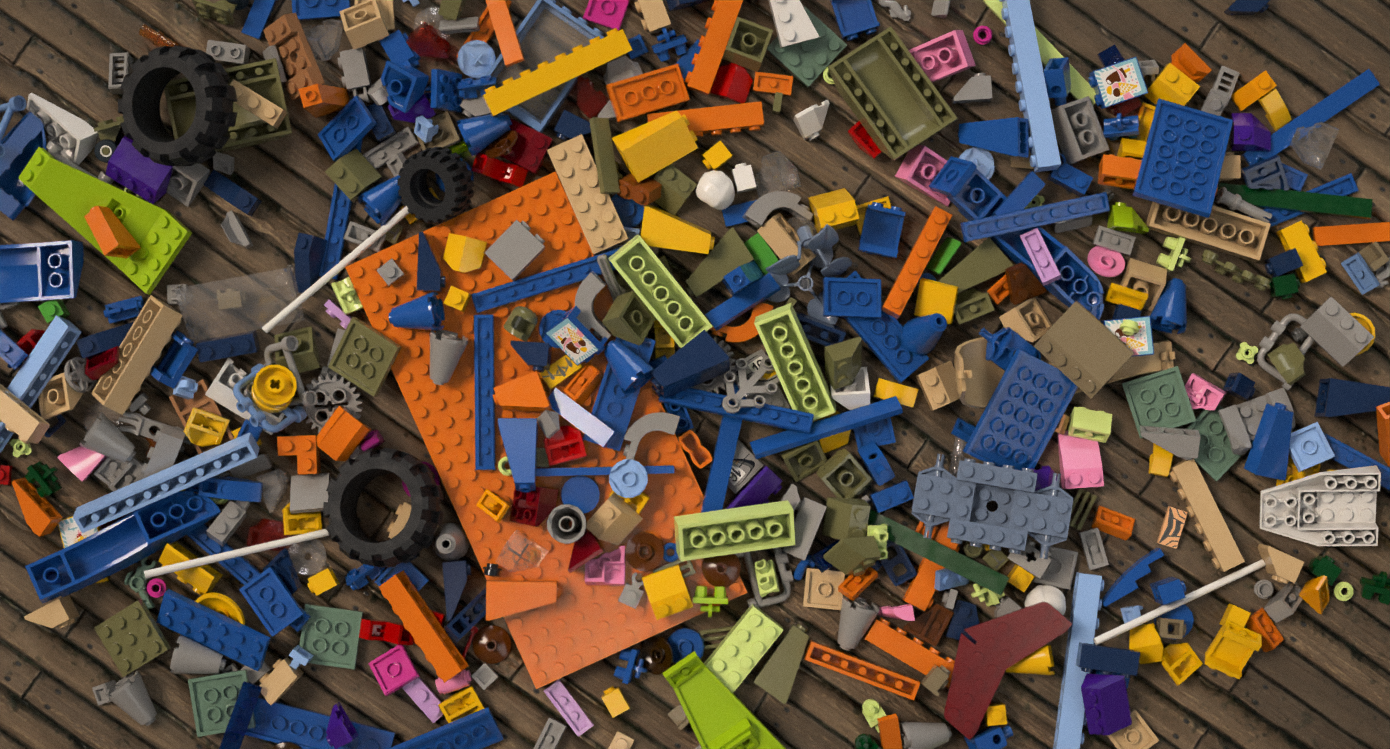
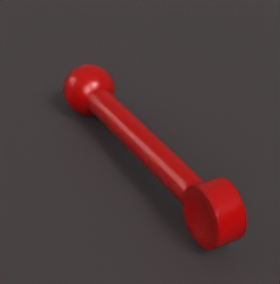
[462,626,478,661]

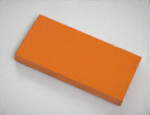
[606,64,690,122]

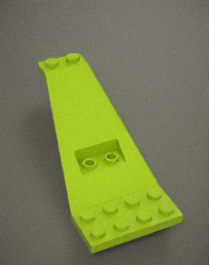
[18,147,192,295]
[662,651,787,749]

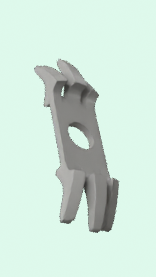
[118,412,191,452]

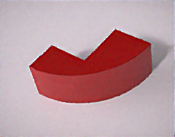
[471,153,528,188]
[359,619,414,645]

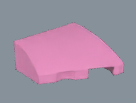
[1185,373,1227,411]
[57,446,107,482]
[585,546,625,586]
[878,604,915,621]

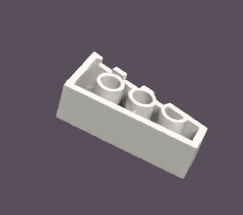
[768,0,819,48]
[205,358,285,435]

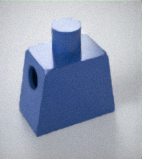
[1044,57,1071,106]
[857,441,895,486]
[964,725,1013,749]

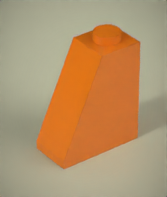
[84,206,141,259]
[493,371,553,412]

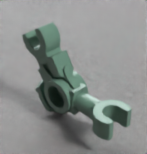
[124,556,157,610]

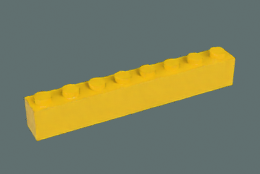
[482,28,632,117]

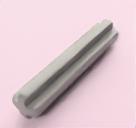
[597,254,622,301]

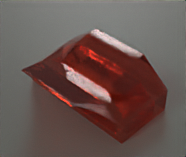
[246,518,288,551]

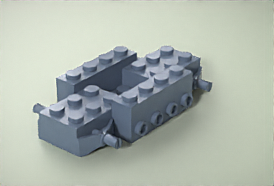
[912,454,1073,559]

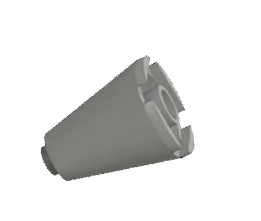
[430,330,468,385]
[79,413,136,463]
[547,504,587,544]
[432,523,470,561]
[837,596,880,651]
[170,635,226,674]
[106,671,157,726]
[899,722,951,749]

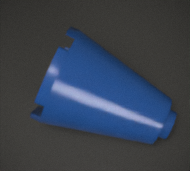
[456,112,512,157]
[357,175,403,226]
[1150,278,1187,334]
[388,292,445,331]
[901,313,947,355]
[604,340,654,395]

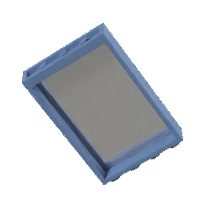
[478,0,604,133]

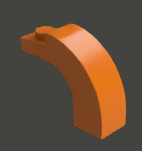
[709,303,773,343]

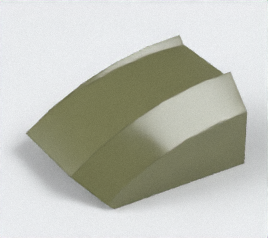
[817,449,873,499]

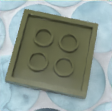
[328,317,402,397]
[94,599,171,677]

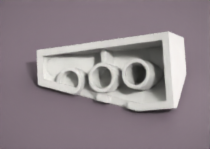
[26,93,98,166]

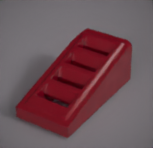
[85,346,120,381]

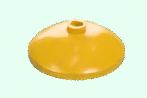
[195,592,245,625]

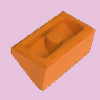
[987,274,1009,305]
[563,362,604,405]
[1091,505,1135,540]
[1246,608,1285,652]

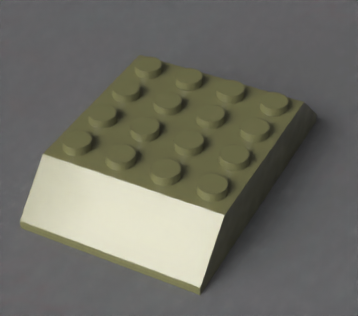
[828,26,958,160]
[164,58,292,153]

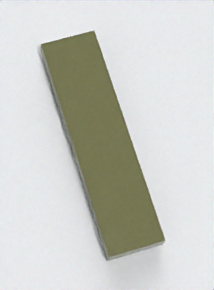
[589,117,620,194]

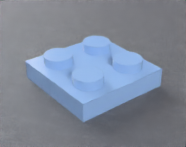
[1289,422,1335,472]

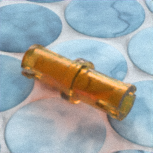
[139,24,178,47]

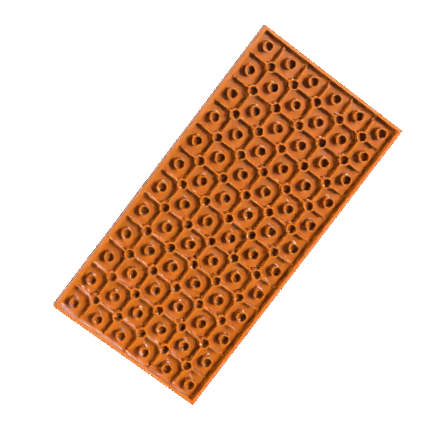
[345,171,748,689]

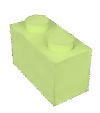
[1068,407,1112,443]

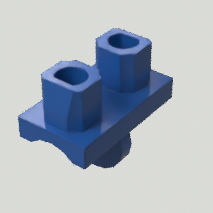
[651,27,687,62]
[1103,113,1139,141]
[614,648,648,684]

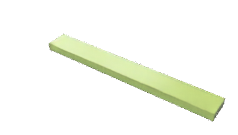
[982,0,1096,105]

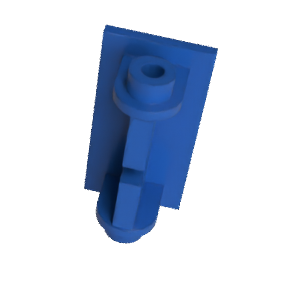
[457,75,498,99]
[103,295,144,324]
[345,564,385,591]

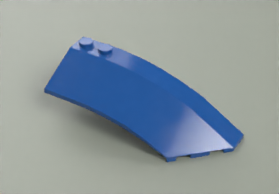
[0,240,84,303]

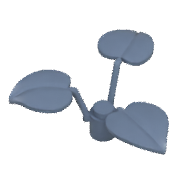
[765,224,852,277]
[765,247,838,324]

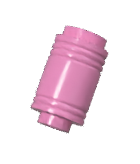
[435,669,472,695]

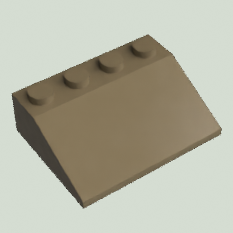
[1034,300,1134,399]

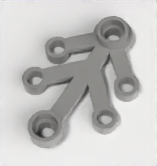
[722,357,778,413]

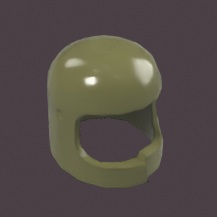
[503,306,538,342]

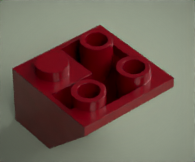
[510,486,558,527]

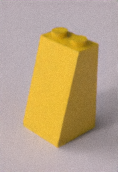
[612,110,698,183]
[808,188,859,233]
[641,204,715,254]

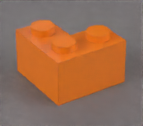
[277,435,321,474]

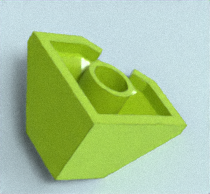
[1107,202,1149,234]

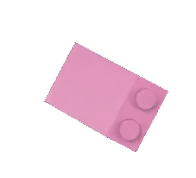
[909,30,976,83]
[895,145,951,207]
[1057,431,1104,489]

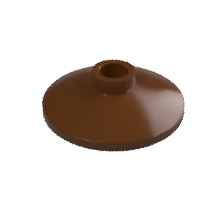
[485,130,518,158]
[625,532,664,571]
[702,554,741,587]
[473,625,511,664]

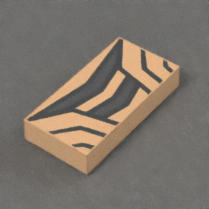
[1157,506,1188,549]

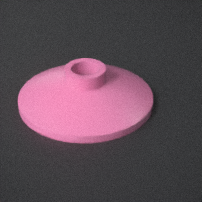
[1087,246,1125,277]

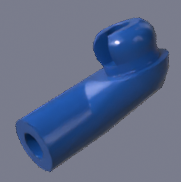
[793,555,817,580]

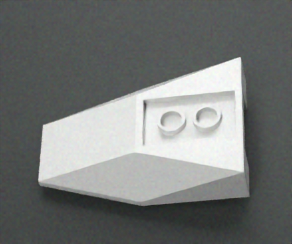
[1259,465,1381,546]

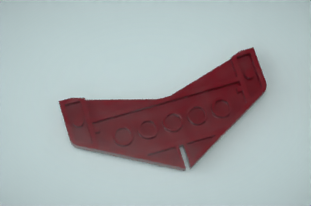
[944,601,1072,740]

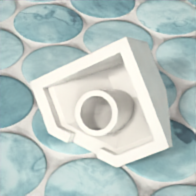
[793,100,830,141]
[830,367,870,410]

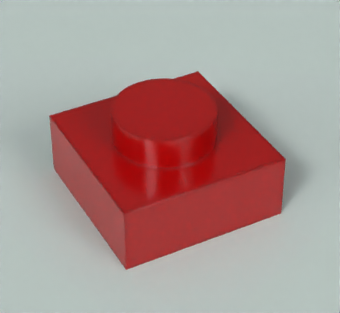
[0,465,12,485]

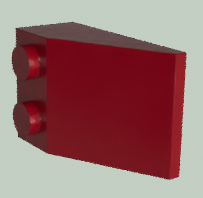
[486,119,554,176]

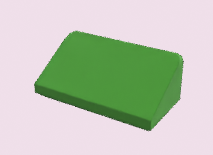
[744,233,779,275]
[927,237,961,275]

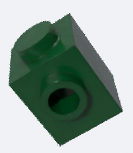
[1269,273,1300,299]
[1307,555,1342,586]

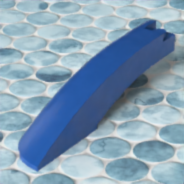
[947,168,1104,320]
[25,491,221,604]

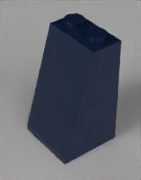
[650,330,730,399]
[1314,378,1390,417]

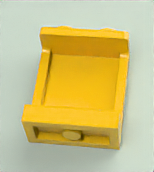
[1205,620,1262,679]

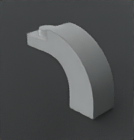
[742,191,813,228]
[575,271,612,340]
[623,412,680,460]

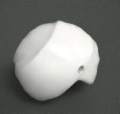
[696,170,735,210]
[1024,585,1066,615]

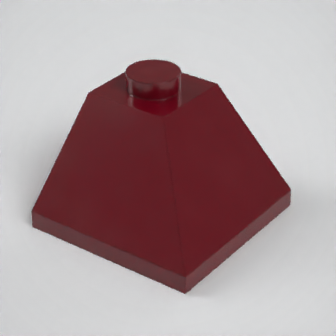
[568,530,604,573]

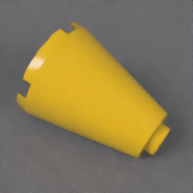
[1006,644,1055,676]

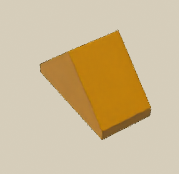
[476,489,512,522]
[1299,575,1330,614]

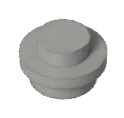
[1254,579,1274,599]

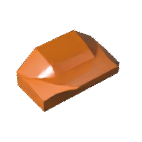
[1171,43,1212,83]

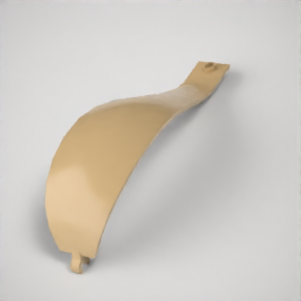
[954,337,1175,409]

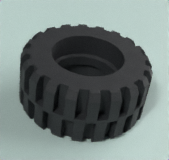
[397,147,474,224]

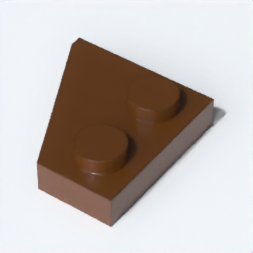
[1005,262,1047,305]
[902,603,954,647]

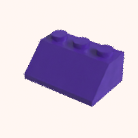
[105,136,173,204]
[726,465,782,509]
[1081,673,1132,735]

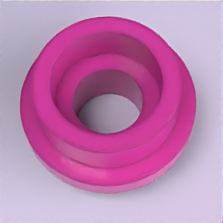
[973,26,992,45]
[147,578,167,598]

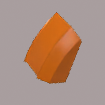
[316,405,372,461]

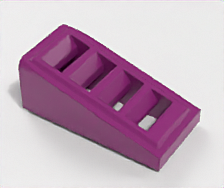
[361,429,385,451]

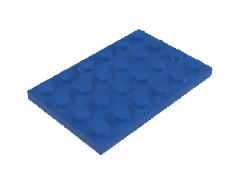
[1132,99,1233,218]
[963,348,1078,471]

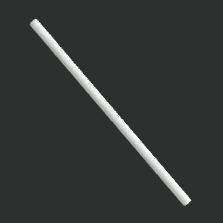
[262,206,409,333]
[144,529,330,579]
[1093,559,1266,645]

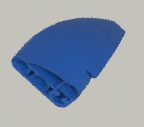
[0,112,47,221]

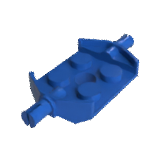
[979,327,1041,371]

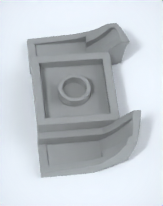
[1218,387,1295,455]

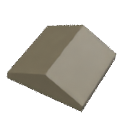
[413,111,461,150]

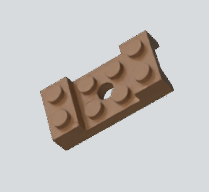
[263,13,325,100]
[169,379,235,454]

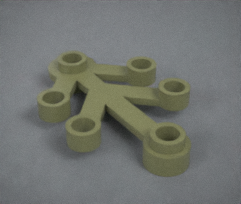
[1201,249,1271,291]

